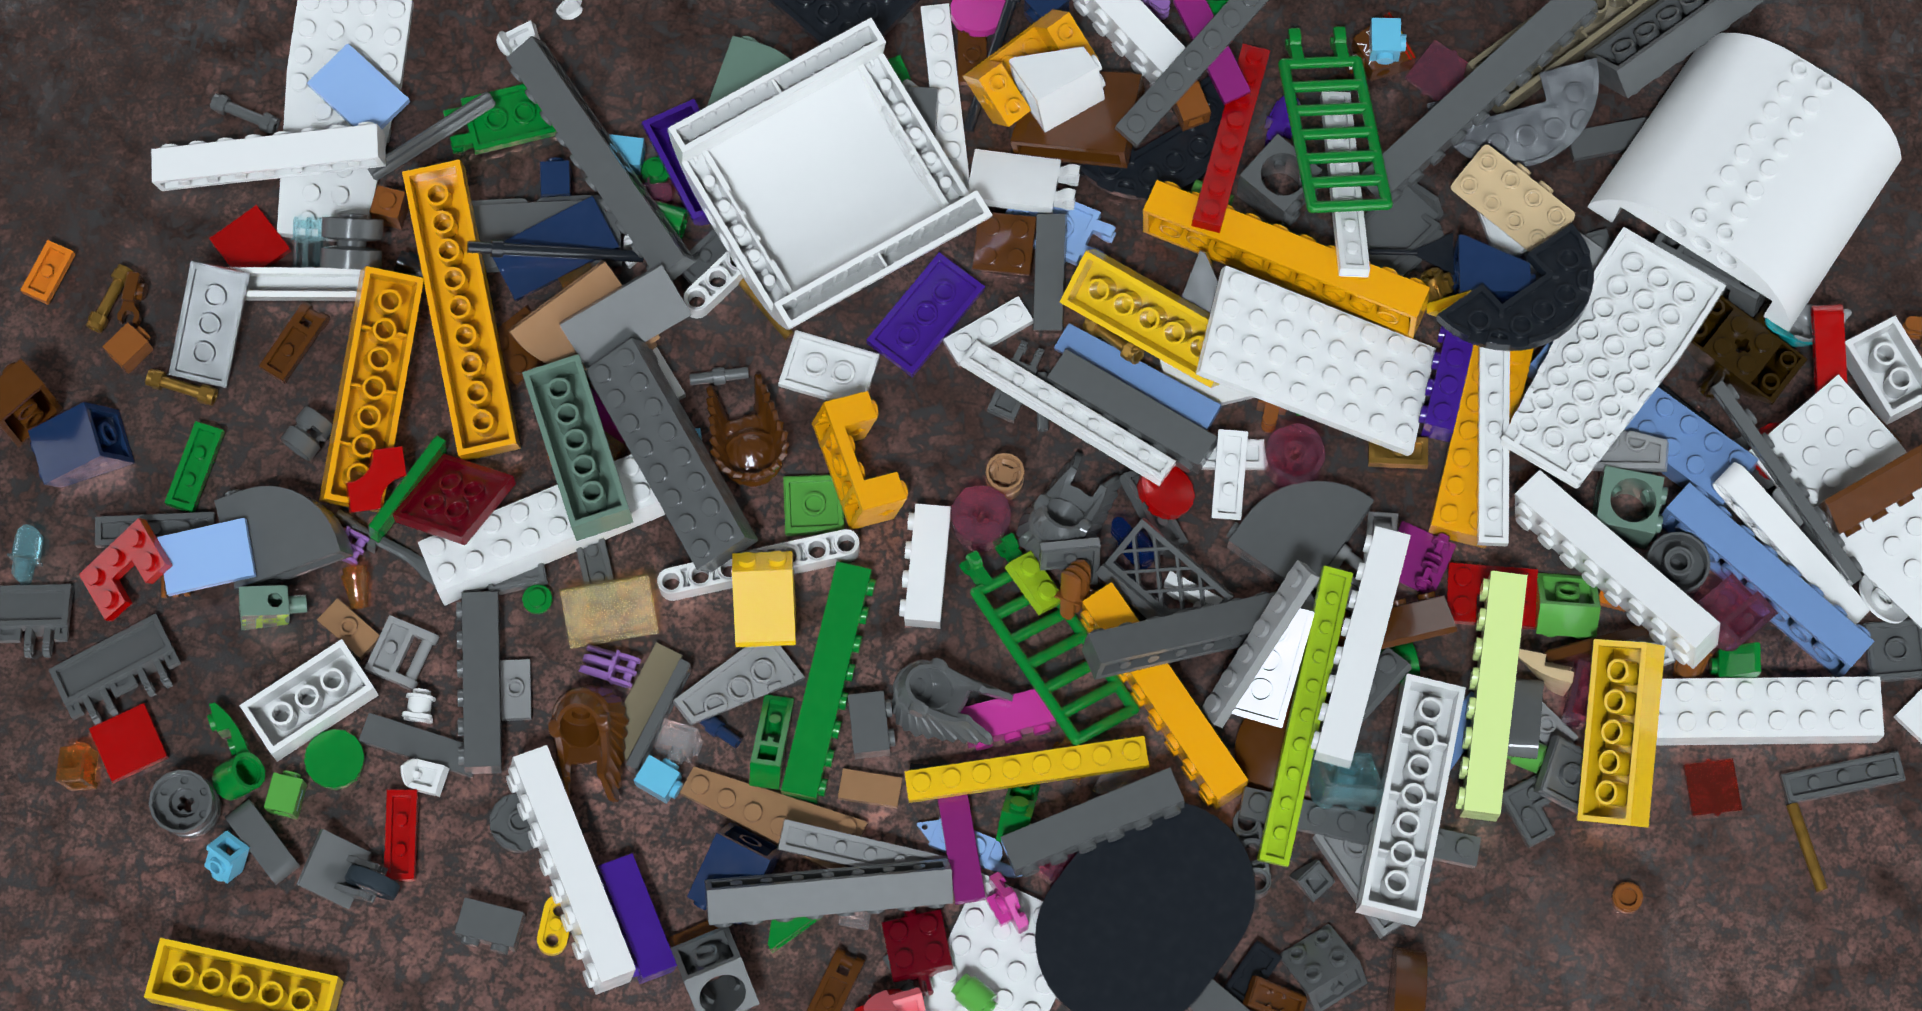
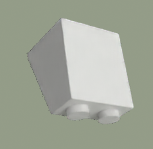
[1009,47,1106,132]

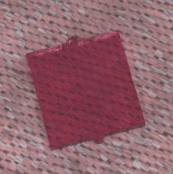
[1405,40,1468,101]

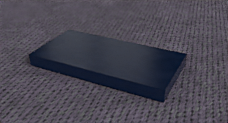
[493,196,620,302]

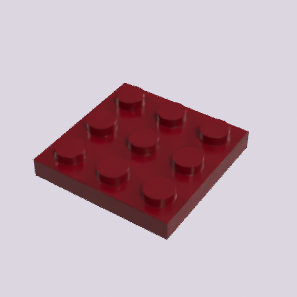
[392,454,516,545]

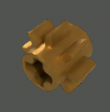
[1420,268,1454,303]

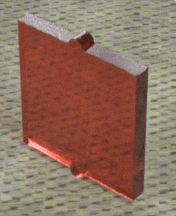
[1683,758,1742,817]

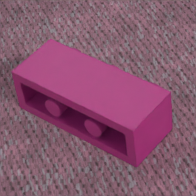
[961,689,1056,751]

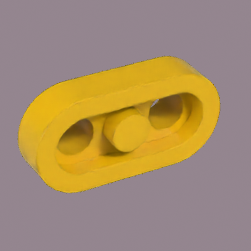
[537,896,570,956]

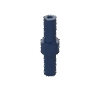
[699,716,742,749]

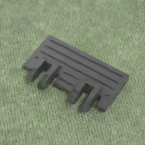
[0,584,73,658]
[48,613,181,725]

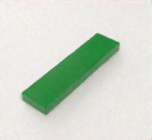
[369,436,447,543]

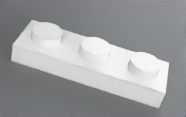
[943,296,1033,366]
[1211,429,1248,521]

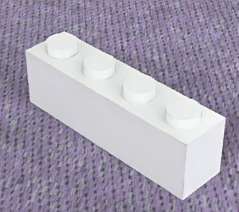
[899,504,951,629]

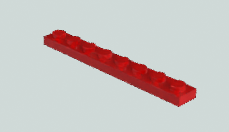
[1191,44,1271,233]

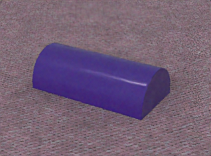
[642,99,711,226]

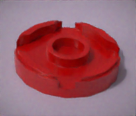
[1137,466,1195,520]

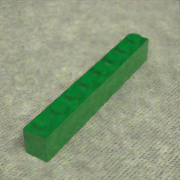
[781,561,876,804]

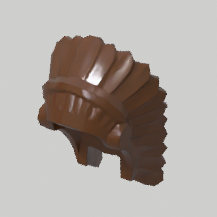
[706,374,789,487]
[548,684,629,803]

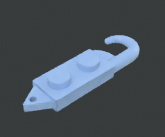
[917,819,1023,878]

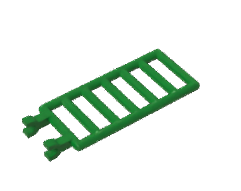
[1278,27,1393,213]
[959,533,1140,746]

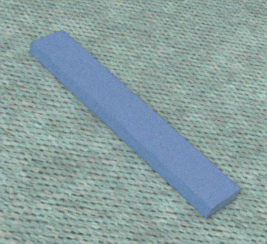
[1054,323,1222,431]

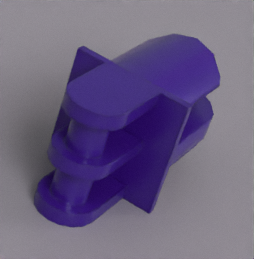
[1265,96,1301,147]

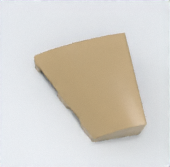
[1518,649,1574,697]

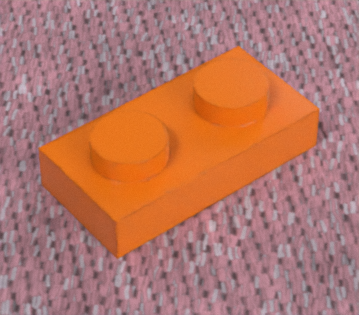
[20,240,76,305]

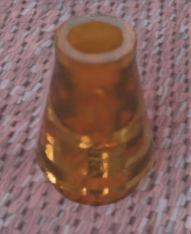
[340,565,370,610]

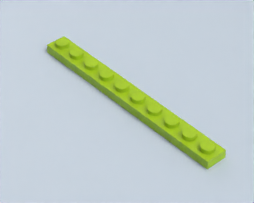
[1257,566,1353,867]

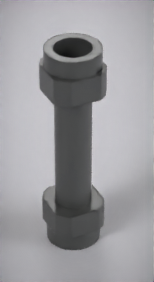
[210,93,280,134]

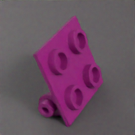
[1397,521,1457,593]

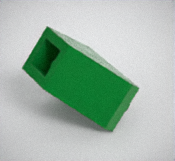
[996,784,1040,842]

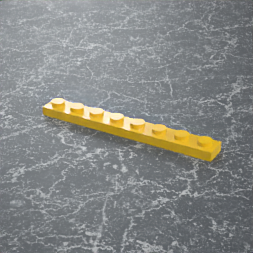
[904,736,1149,803]

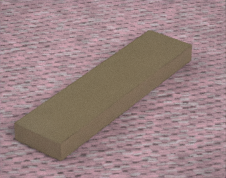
[623,642,683,762]

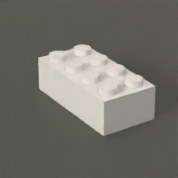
[239,639,379,762]

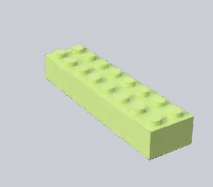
[1455,571,1528,822]

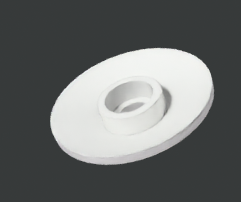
[1859,575,1908,624]

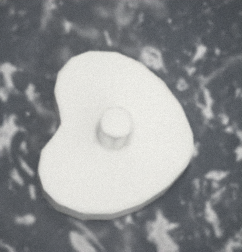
[556,0,583,20]

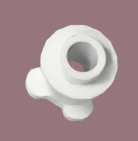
[402,688,436,724]

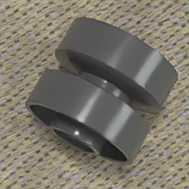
[320,213,384,270]
[1644,532,1710,598]

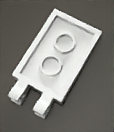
[967,149,1080,214]

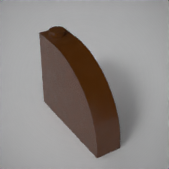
[1010,71,1145,168]
[1386,947,1428,1011]

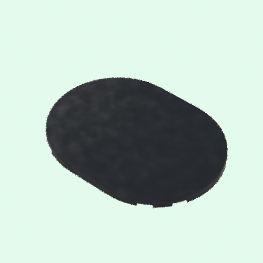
[1035,803,1256,1011]

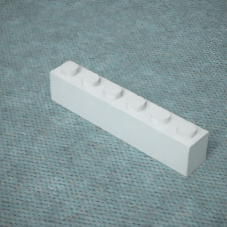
[227,267,361,301]

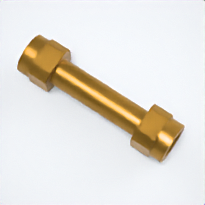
[86,264,134,333]
[1083,318,1144,364]
[145,369,218,406]

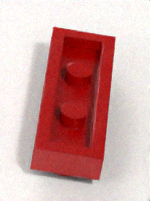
[384,790,419,881]

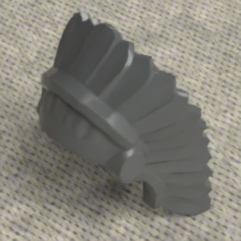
[1016,452,1121,570]
[891,658,1013,745]

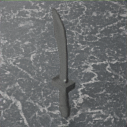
[334,509,435,586]

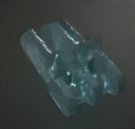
[291,216,326,268]
[7,525,44,585]

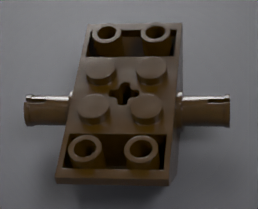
[1687,295,1808,405]

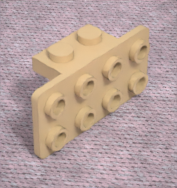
[1451,145,1575,252]

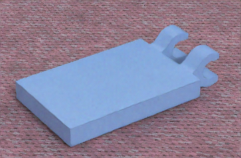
[1005,202,1117,266]

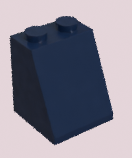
[1453,235,1536,304]
[28,402,135,488]
[687,821,783,925]

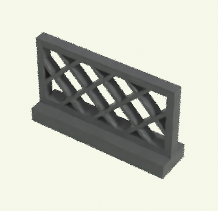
[1095,518,1234,619]

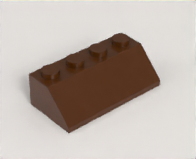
[1818,444,1922,538]
[1337,591,1457,649]

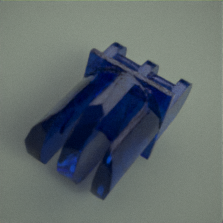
[1111,517,1155,569]

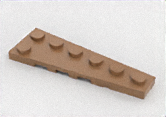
[679,766,868,869]

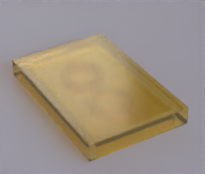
[560,574,659,649]

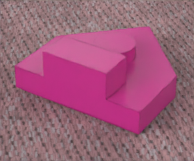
[986,872,1029,934]

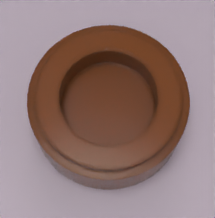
[1611,882,1643,914]

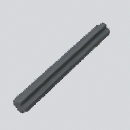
[368,92,496,181]

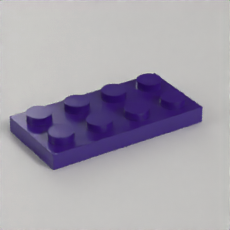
[866,253,985,378]

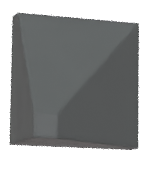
[1289,859,1335,902]

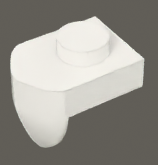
[496,20,540,57]
[400,758,449,797]

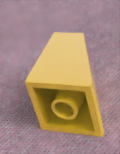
[732,551,796,647]

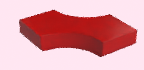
[346,446,406,513]

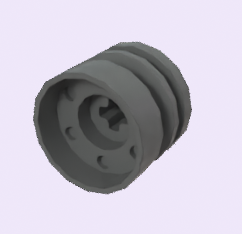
[149,770,222,838]

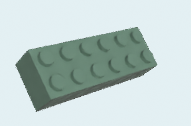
[522,354,634,541]

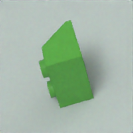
[1535,573,1601,639]

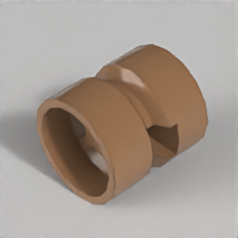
[986,453,1024,501]

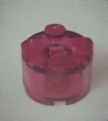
[1264,423,1326,488]
[951,486,1011,552]

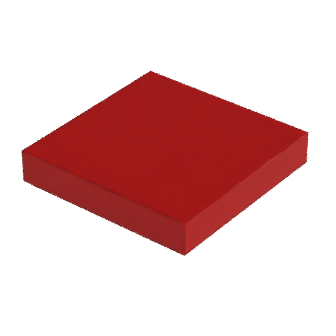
[209,205,292,267]
[88,703,169,784]

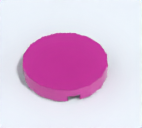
[950,0,1005,37]

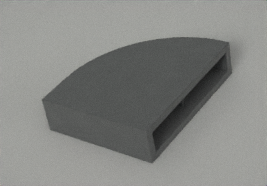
[1226,481,1374,593]
[214,486,353,591]

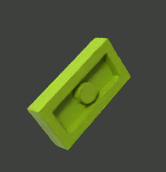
[1005,551,1061,615]

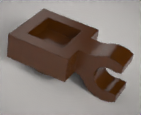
[117,271,147,327]

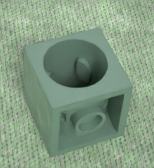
[1591,465,1668,549]

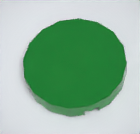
[304,729,366,790]

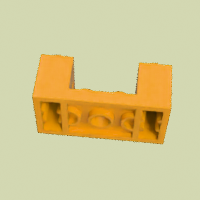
[963,9,1099,127]
[812,391,908,530]

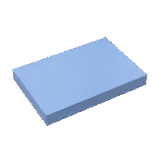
[307,44,410,129]
[157,518,257,596]

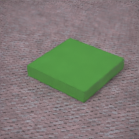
[783,475,845,536]

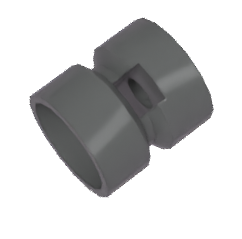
[280,406,333,462]

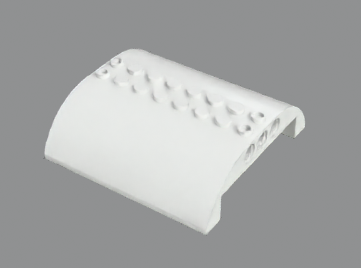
[668,18,992,330]
[1588,33,1901,332]

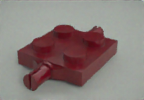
[881,907,954,997]

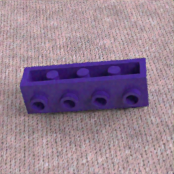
[1418,325,1473,442]
[597,853,677,984]

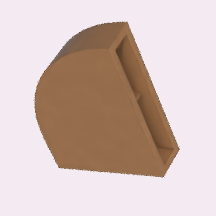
[508,261,661,370]

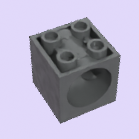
[1236,134,1322,226]
[671,927,760,1011]

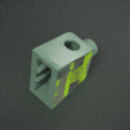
[239,585,307,630]

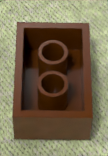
[0,359,63,448]

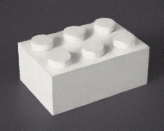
[1845,315,1922,425]

